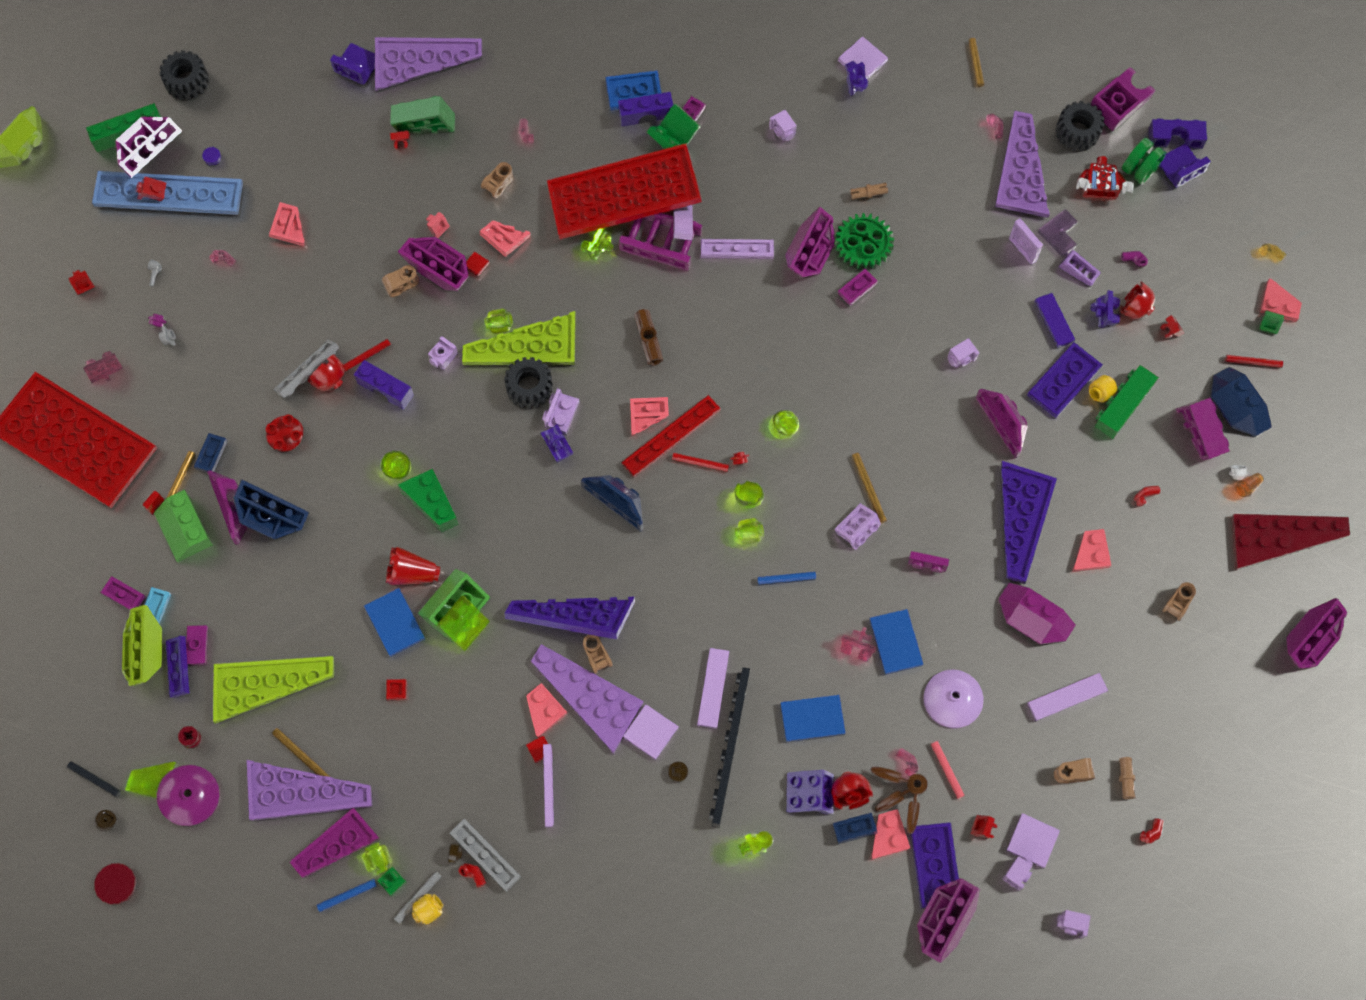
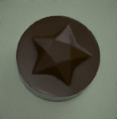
[668,761,688,783]
[94,810,116,832]
[448,843,463,864]

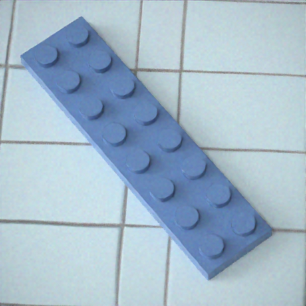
[92,171,243,215]

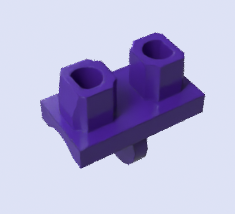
[845,61,869,96]
[1090,290,1120,328]
[541,424,573,463]

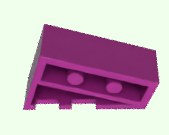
[1176,398,1230,460]

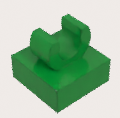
[1259,311,1284,334]
[377,866,407,897]

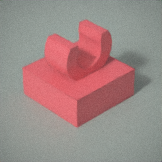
[426,212,450,238]

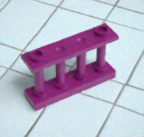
[619,213,702,271]

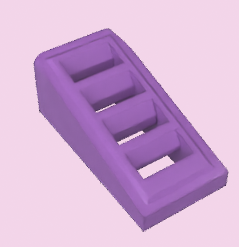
[1058,250,1101,287]

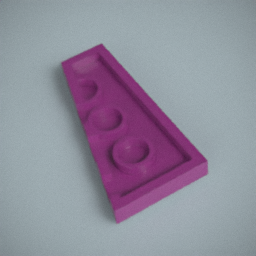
[290,807,380,879]

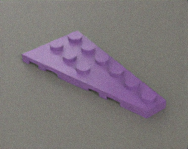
[247,760,373,821]

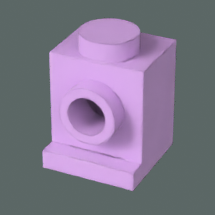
[769,110,797,141]
[428,336,458,370]
[948,338,979,368]
[1002,856,1033,891]
[1057,910,1090,938]

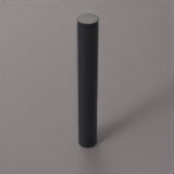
[67,761,121,798]

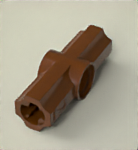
[634,309,663,366]

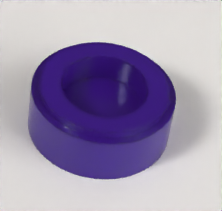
[202,147,222,166]

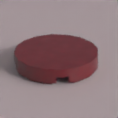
[94,863,137,905]

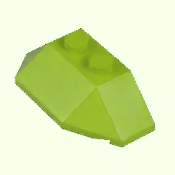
[0,106,43,168]
[122,605,162,686]

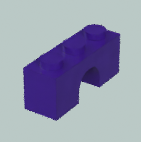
[618,92,673,127]
[1148,118,1207,149]
[354,360,414,410]

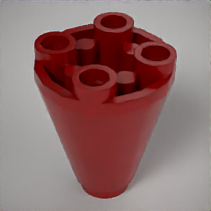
[386,547,440,586]

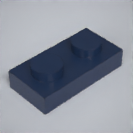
[194,433,228,473]
[833,812,878,844]

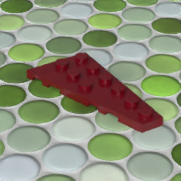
[1231,514,1350,571]

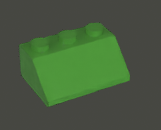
[154,490,213,563]
[418,569,490,642]

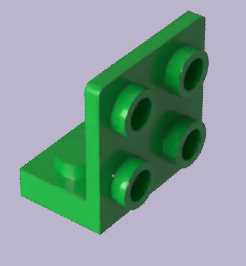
[647,104,700,149]

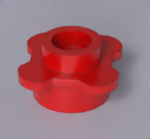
[730,452,749,465]

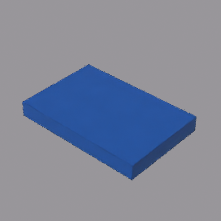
[605,70,661,111]
[364,588,425,657]
[869,609,924,675]
[780,695,846,742]

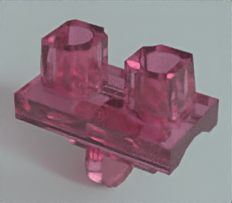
[83,351,123,383]
[840,627,876,662]

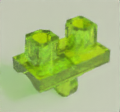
[581,227,614,261]
[738,831,773,857]

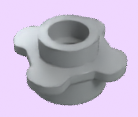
[159,326,176,346]

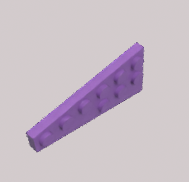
[375,37,482,91]
[995,111,1050,218]
[531,644,643,754]

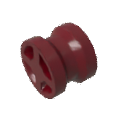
[178,726,202,749]

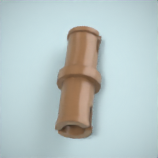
[850,182,888,200]
[1119,757,1136,800]

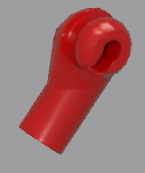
[1134,485,1160,507]
[1140,818,1164,844]
[458,863,486,888]

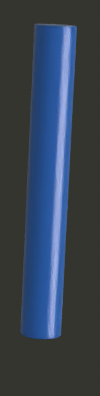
[757,572,816,585]
[316,879,377,912]

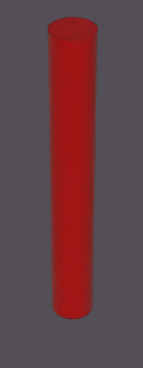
[343,339,391,372]
[1225,355,1283,368]
[672,453,729,472]

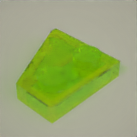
[125,761,178,799]

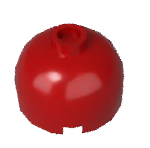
[1119,281,1155,319]
[307,354,345,391]
[831,772,873,810]

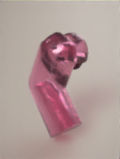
[986,113,1004,139]
[519,118,534,144]
[209,250,237,267]
[896,748,919,776]

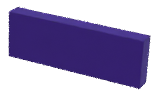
[1035,293,1075,348]
[166,635,190,698]

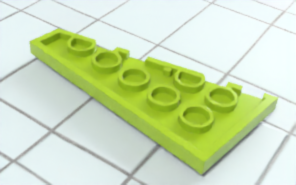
[462,311,576,365]
[213,656,334,724]

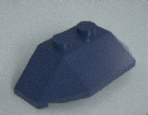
[1210,367,1272,437]
[581,475,643,532]
[233,479,309,539]

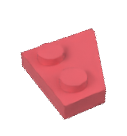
[269,202,305,247]
[480,221,531,257]
[1260,279,1302,322]
[630,397,669,436]
[1073,529,1112,572]
[526,683,567,738]
[871,809,910,860]

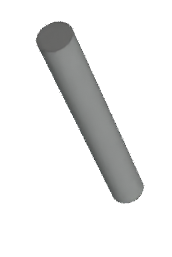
[394,871,442,924]

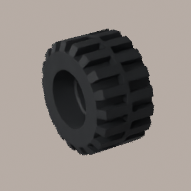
[159,50,209,100]
[1055,101,1104,151]
[504,357,553,409]

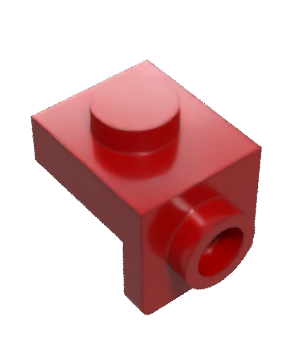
[136,176,166,202]

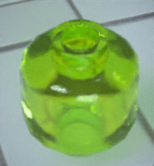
[484,308,513,334]
[735,518,764,544]
[361,842,392,875]

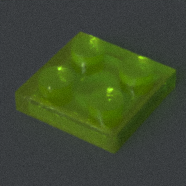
[436,596,490,651]

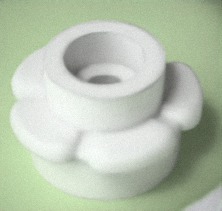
[1229,465,1249,480]

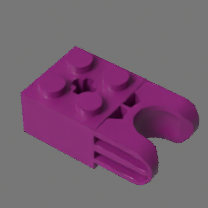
[1090,67,1156,131]

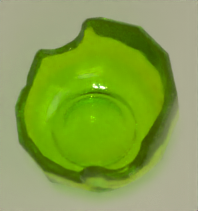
[769,410,799,440]
[381,450,411,480]
[734,480,764,509]

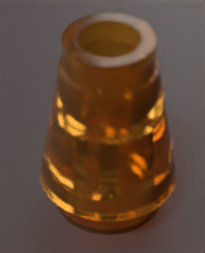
[1235,473,1264,497]

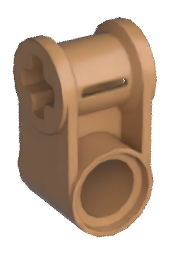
[481,162,514,198]
[382,265,419,297]
[1162,582,1196,621]
[583,634,613,674]
[1054,758,1095,784]

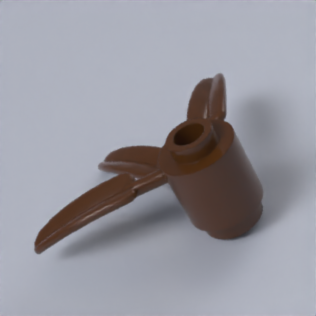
[870,766,928,834]

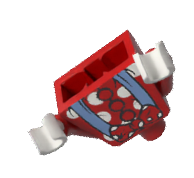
[1076,156,1134,199]

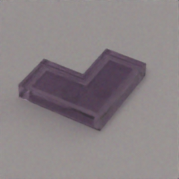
[1038,209,1078,257]

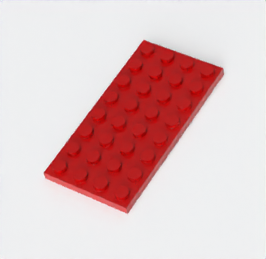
[547,144,702,239]
[0,371,157,509]

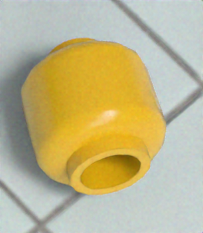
[1089,375,1117,403]
[412,893,443,925]

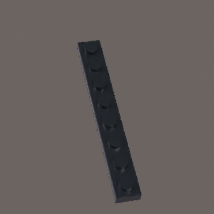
[709,667,750,828]

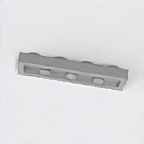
[273,340,339,398]
[450,819,521,892]

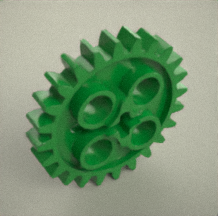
[835,213,894,269]

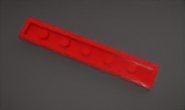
[621,395,721,478]

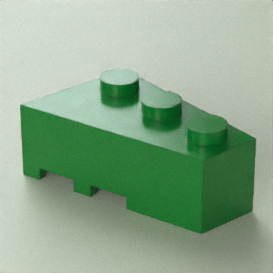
[390,96,455,133]
[398,468,459,533]

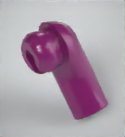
[1121,251,1148,267]

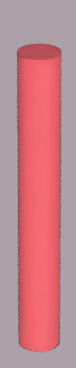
[931,741,965,799]

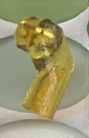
[1259,243,1287,261]

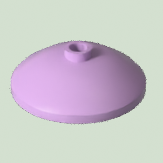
[924,670,984,728]

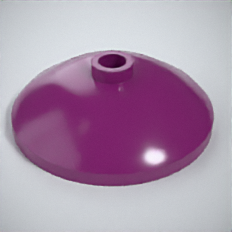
[157,765,219,826]

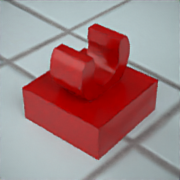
[390,131,410,149]
[68,270,94,295]
[1160,315,1185,339]
[970,815,997,838]

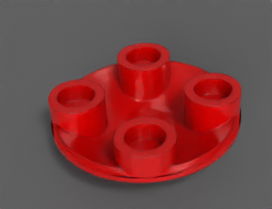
[265,414,304,452]

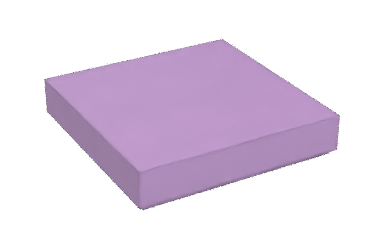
[838,36,888,79]
[1009,218,1043,265]
[623,705,679,760]
[1006,813,1060,868]

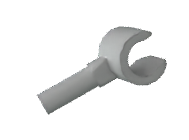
[148,260,162,287]

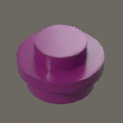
[148,313,167,328]

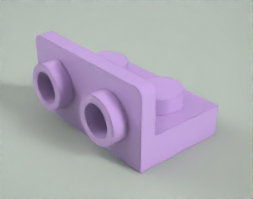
[543,388,580,435]
[834,503,881,550]

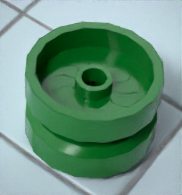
[1121,137,1167,185]

